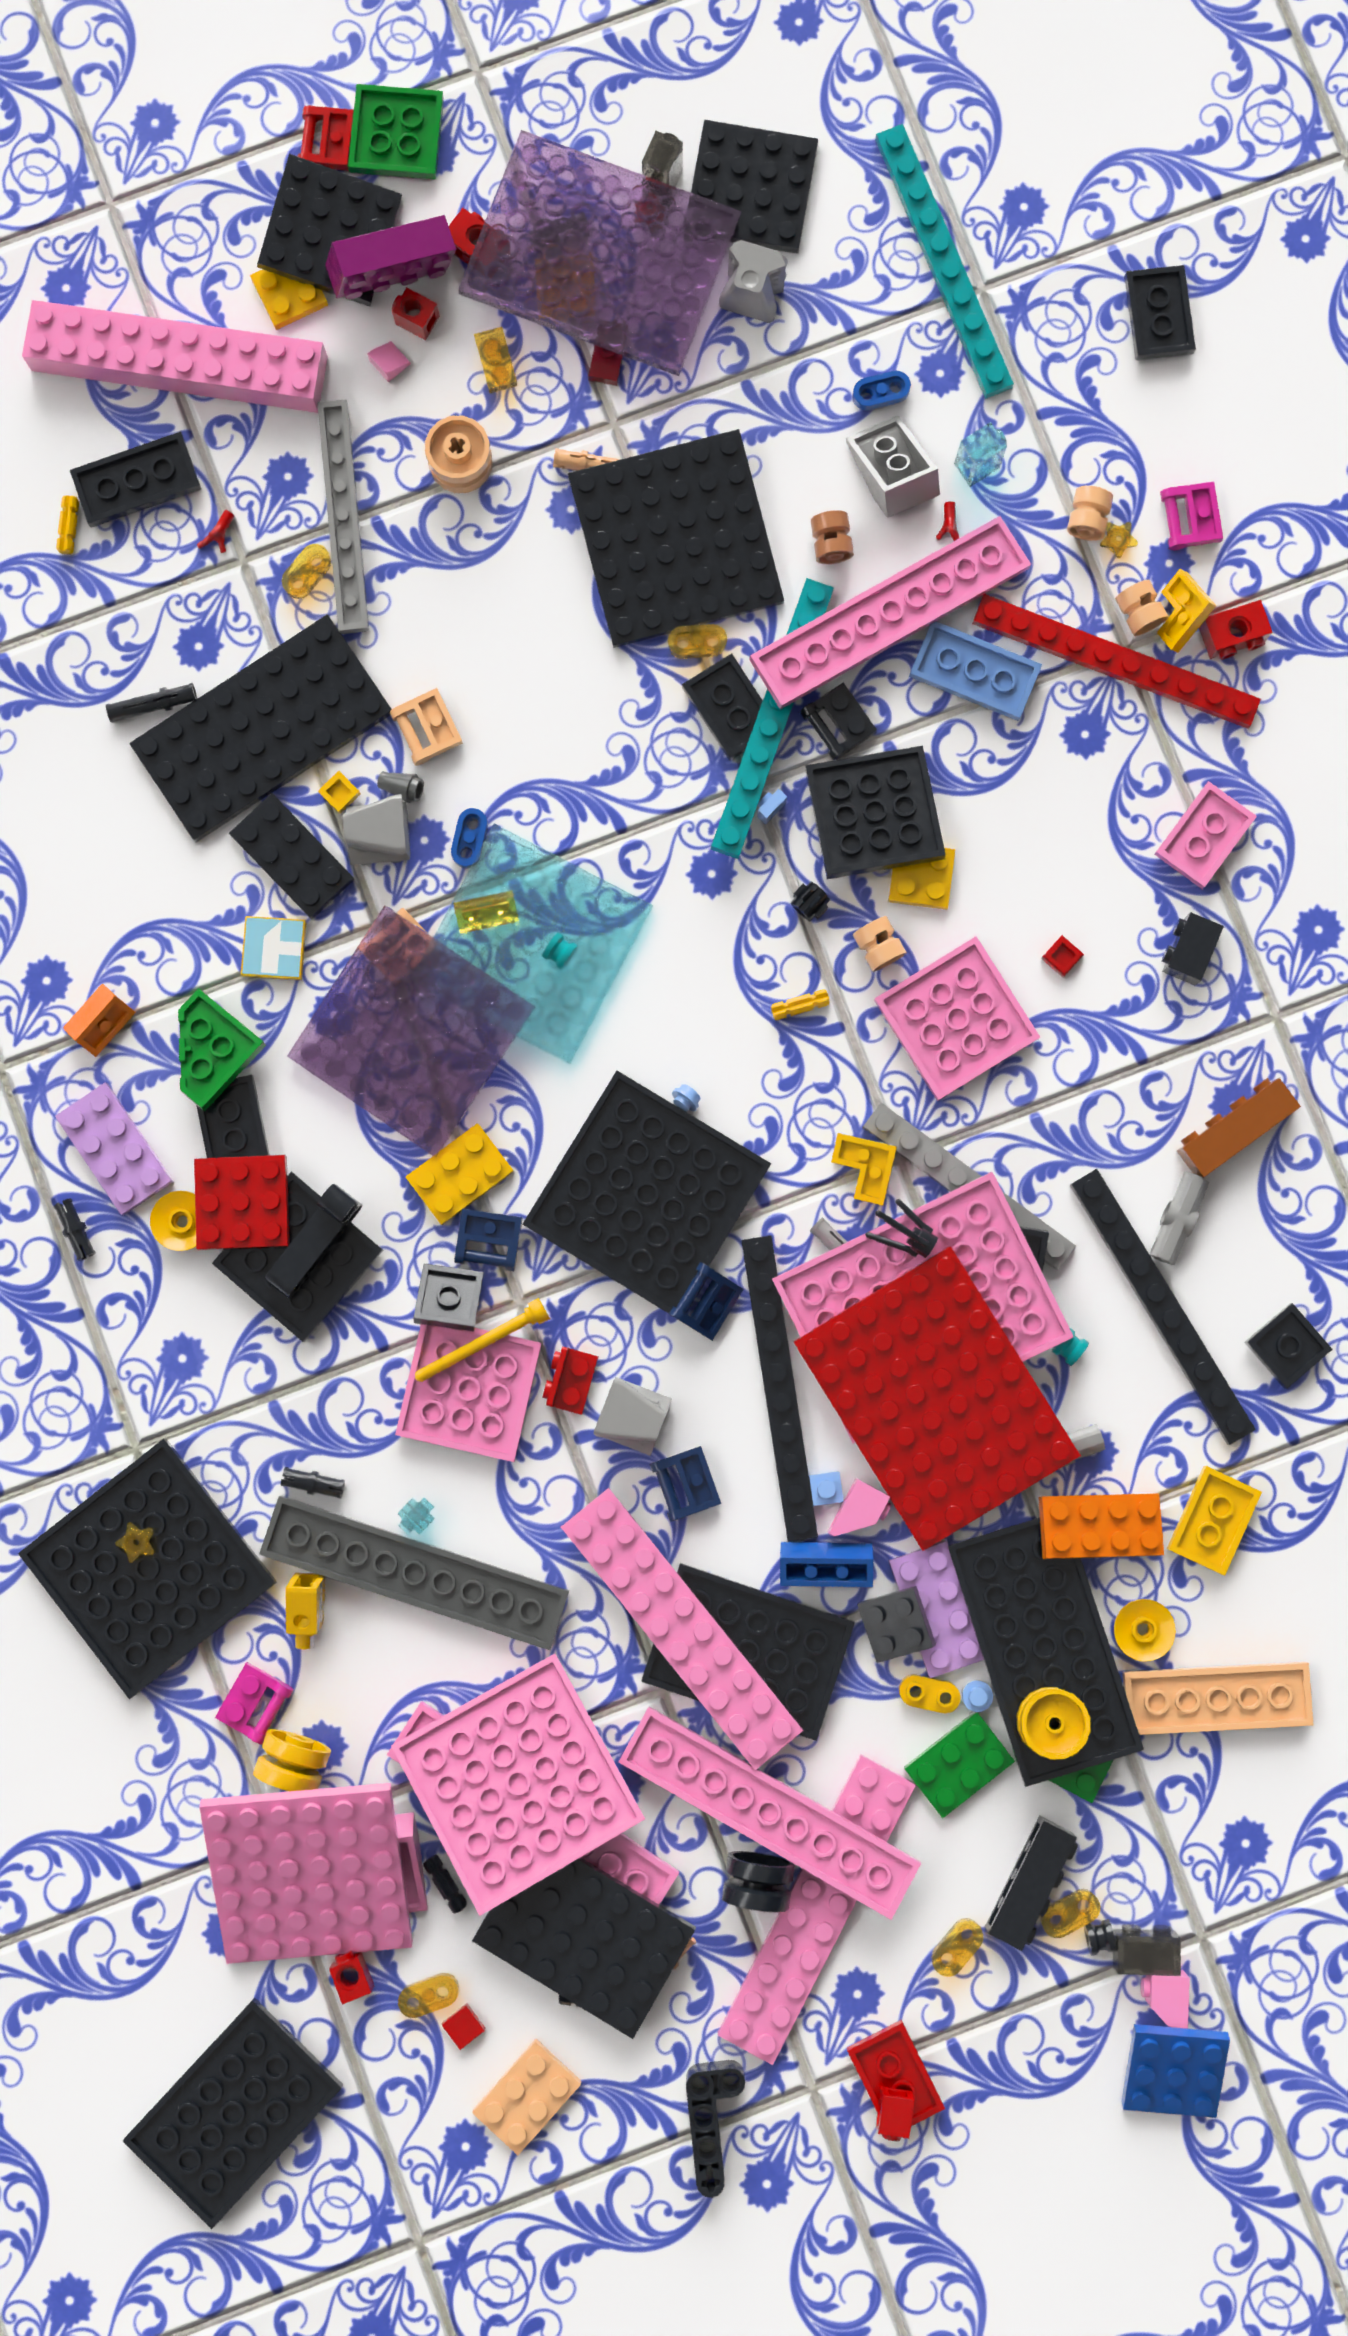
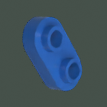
[852,370,911,411]
[451,808,488,868]

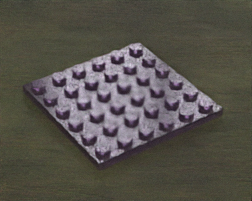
[287,905,536,1157]

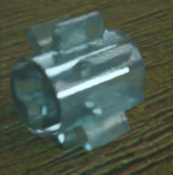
[398,1497,435,1535]

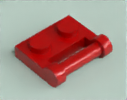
[298,106,354,171]

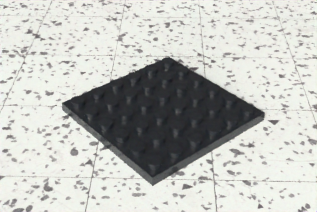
[568,429,784,648]
[522,1070,772,1314]
[18,1438,277,1699]

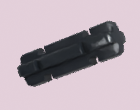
[423,1855,467,1914]

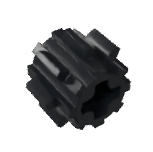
[790,881,830,922]

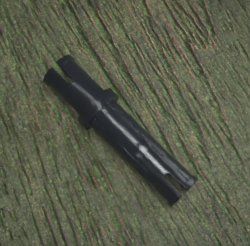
[106,683,198,723]

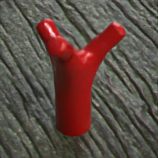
[936,501,960,541]
[197,510,235,553]

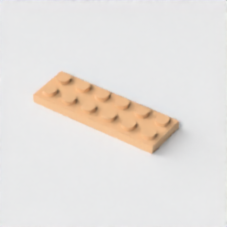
[1122,1662,1314,1735]

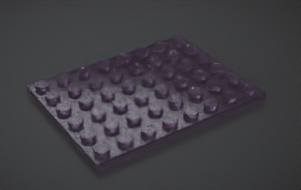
[458,130,741,376]

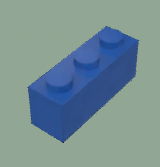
[780,1542,873,1587]

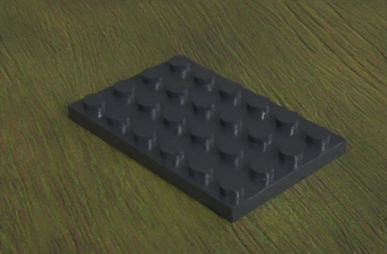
[641,1563,855,1741]
[472,1857,696,2039]
[122,1997,344,2229]

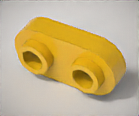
[899,1674,961,1713]

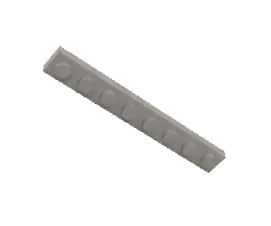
[317,399,369,634]
[863,1102,1076,1270]

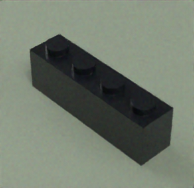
[985,1815,1078,1951]

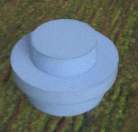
[672,1084,701,1112]
[962,1680,993,1712]

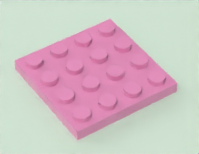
[874,936,1040,1101]
[395,1324,542,1462]

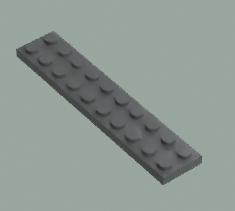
[259,1495,570,1650]

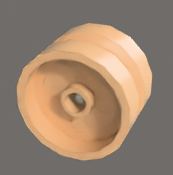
[425,416,492,493]

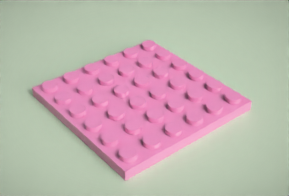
[391,1653,645,1916]
[199,1783,413,1964]

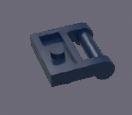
[454,1208,523,1272]
[669,1262,744,1341]
[650,1446,721,1522]

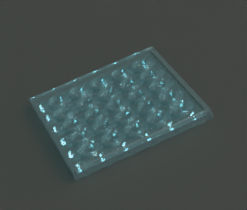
[410,823,653,1064]

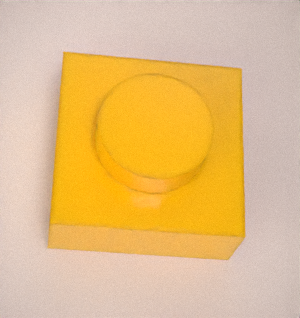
[318,771,361,814]

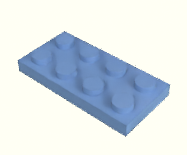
[909,621,1042,721]

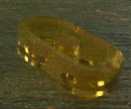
[281,544,331,599]
[668,624,727,659]
[1040,1889,1100,1938]
[931,1918,984,1977]
[398,1973,459,2018]

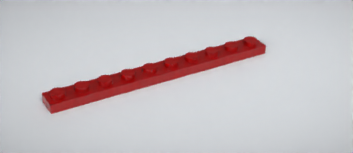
[972,594,1261,729]

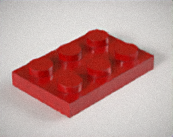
[847,2019,945,2126]

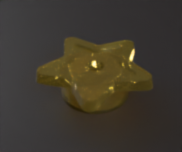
[1100,522,1138,559]
[115,1522,154,1563]

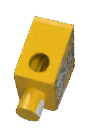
[286,1573,326,1649]

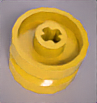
[1016,1687,1091,1759]
[253,1729,331,1792]

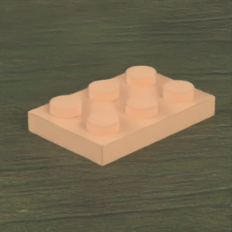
[472,2039,582,2156]

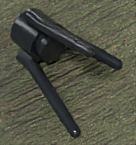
[865,1199,938,1258]

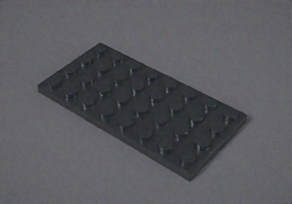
[129,614,392,843]
[948,1517,1144,1787]

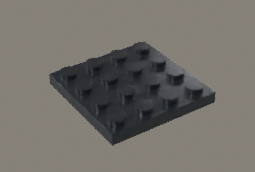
[684,119,818,254]
[257,154,402,307]
[805,746,946,879]
[212,1171,384,1342]

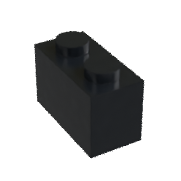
[1161,912,1224,986]

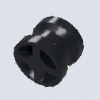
[1084,1919,1116,1956]

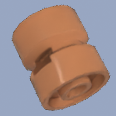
[810,510,854,564]

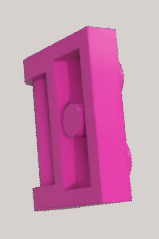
[1160,481,1223,551]
[215,1662,294,1745]

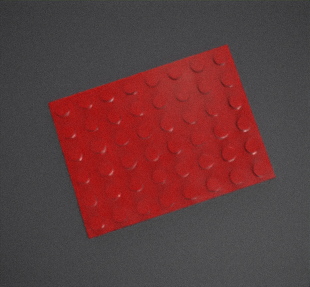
[793,1246,1081,1551]

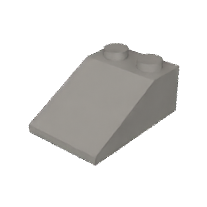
[846,415,940,518]

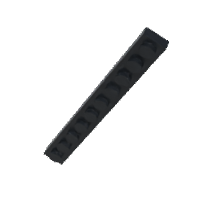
[1070,1169,1256,1445]
[741,1235,818,1542]

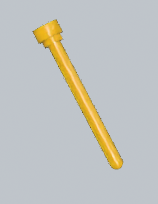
[415,1298,550,1382]

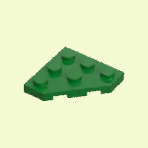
[178,988,266,1112]

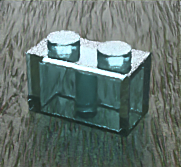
[954,422,1007,487]

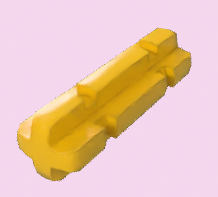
[56,495,79,554]
[771,989,830,1020]

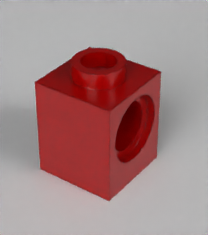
[391,287,440,341]
[329,1950,375,2005]
[875,2086,915,2141]

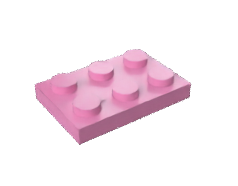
[1154,781,1257,889]

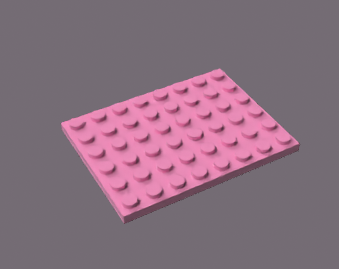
[772,1172,1074,1443]

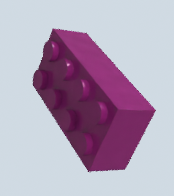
[325,215,456,300]

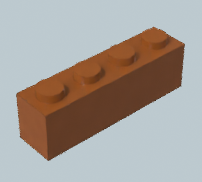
[1176,1077,1301,1178]

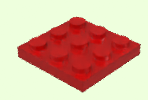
[194,1155,290,1250]

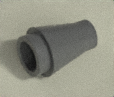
[377,771,424,803]

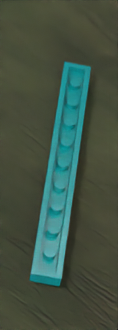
[875,124,1014,399]
[710,578,834,859]

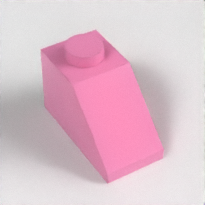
[827,1478,892,1537]
[1141,1968,1190,2029]

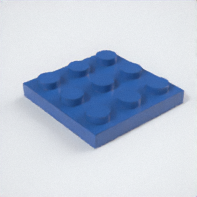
[1121,2024,1230,2118]

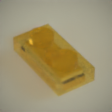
[474,327,518,393]
[453,890,519,934]

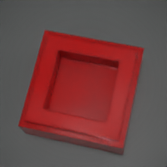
[1041,935,1084,978]
[441,2003,486,2050]

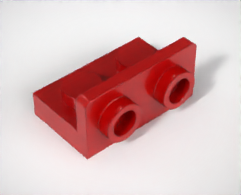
[542,1346,599,1415]

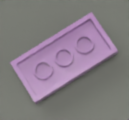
[55,1082,174,1216]
[888,1540,983,1678]

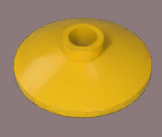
[150,1191,196,1251]
[1114,1599,1176,1661]

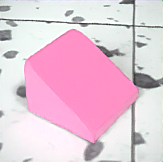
[367,341,410,383]

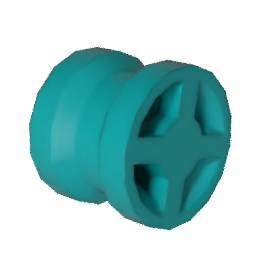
[541,932,578,971]
[1051,1328,1089,1366]

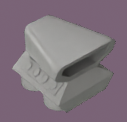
[719,240,788,323]
[343,794,411,865]
[594,1377,672,1456]

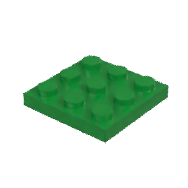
[348,84,444,180]

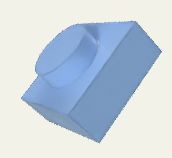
[757,789,787,825]
[809,1471,844,1506]

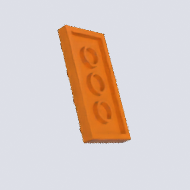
[1038,1494,1164,1559]

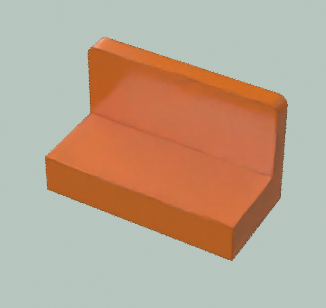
[63,984,136,1057]

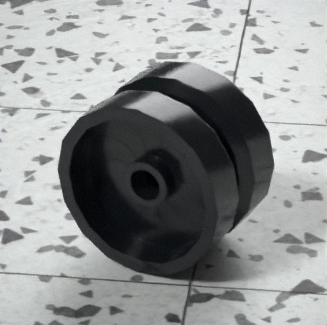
[722,1851,795,1912]

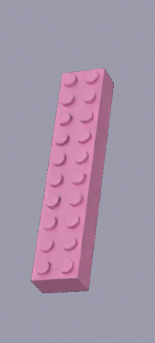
[22,300,328,413]

